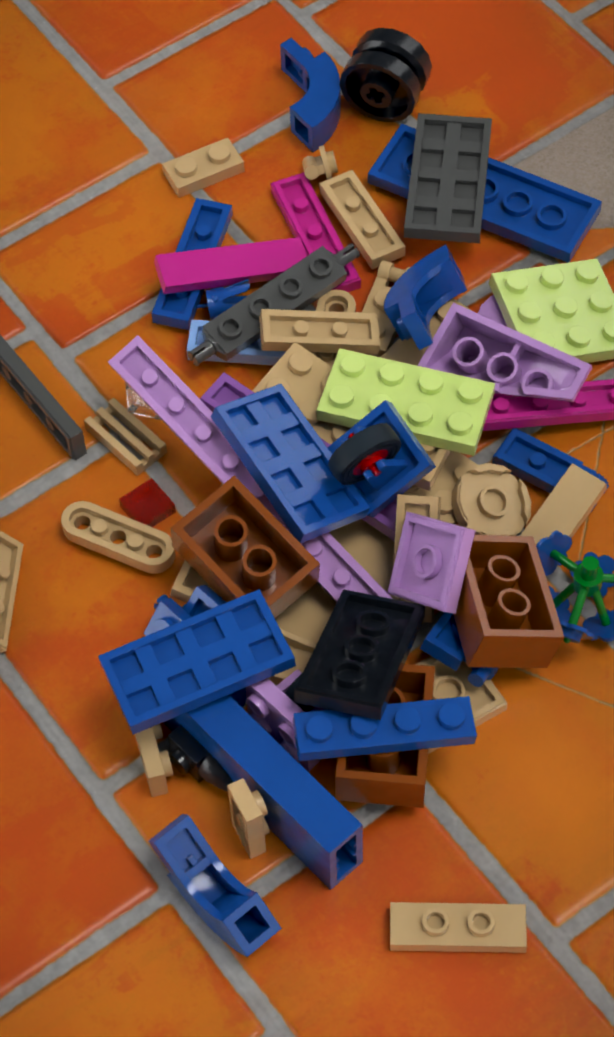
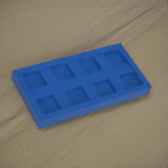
[211,384,370,543]
[98,589,296,735]

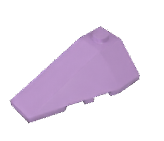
[417,302,593,402]

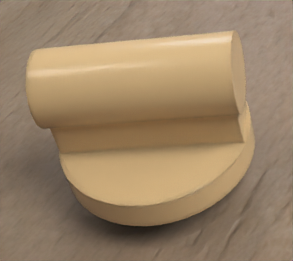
[302,145,338,180]

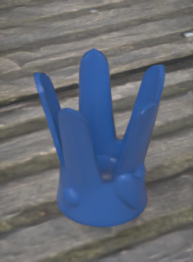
[196,279,250,320]

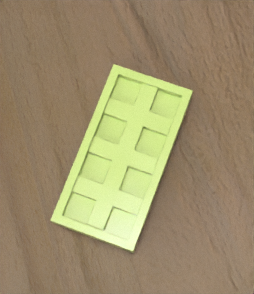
[316,348,495,456]

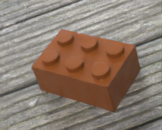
[171,475,320,618]
[453,535,564,668]
[335,664,435,808]

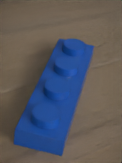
[151,198,233,330]
[293,696,477,761]

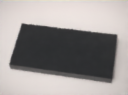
[294,590,425,721]

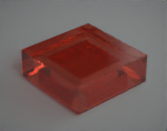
[119,478,176,527]

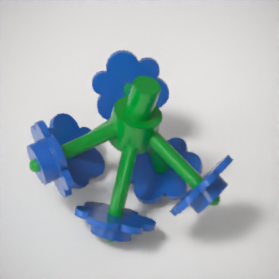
[536,530,614,644]

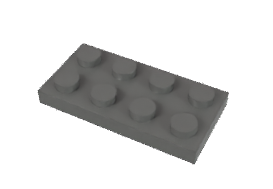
[404,113,492,243]

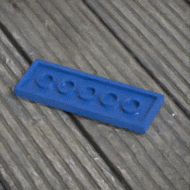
[368,124,602,263]

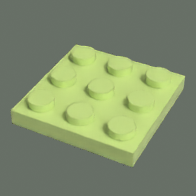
[489,259,614,363]

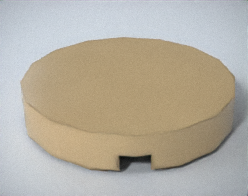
[451,463,531,536]

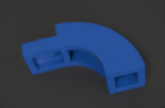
[280,38,341,152]
[384,244,467,350]
[148,814,282,957]

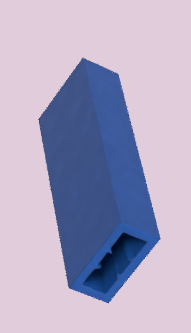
[163,695,363,890]

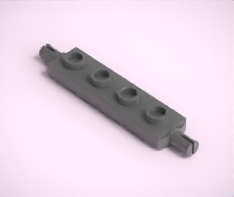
[188,243,360,366]

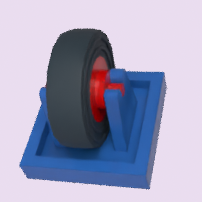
[327,400,436,517]

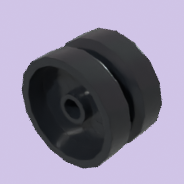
[339,28,432,122]

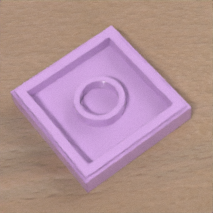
[387,512,475,614]

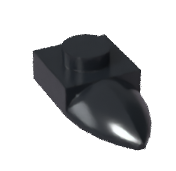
[168,725,233,792]

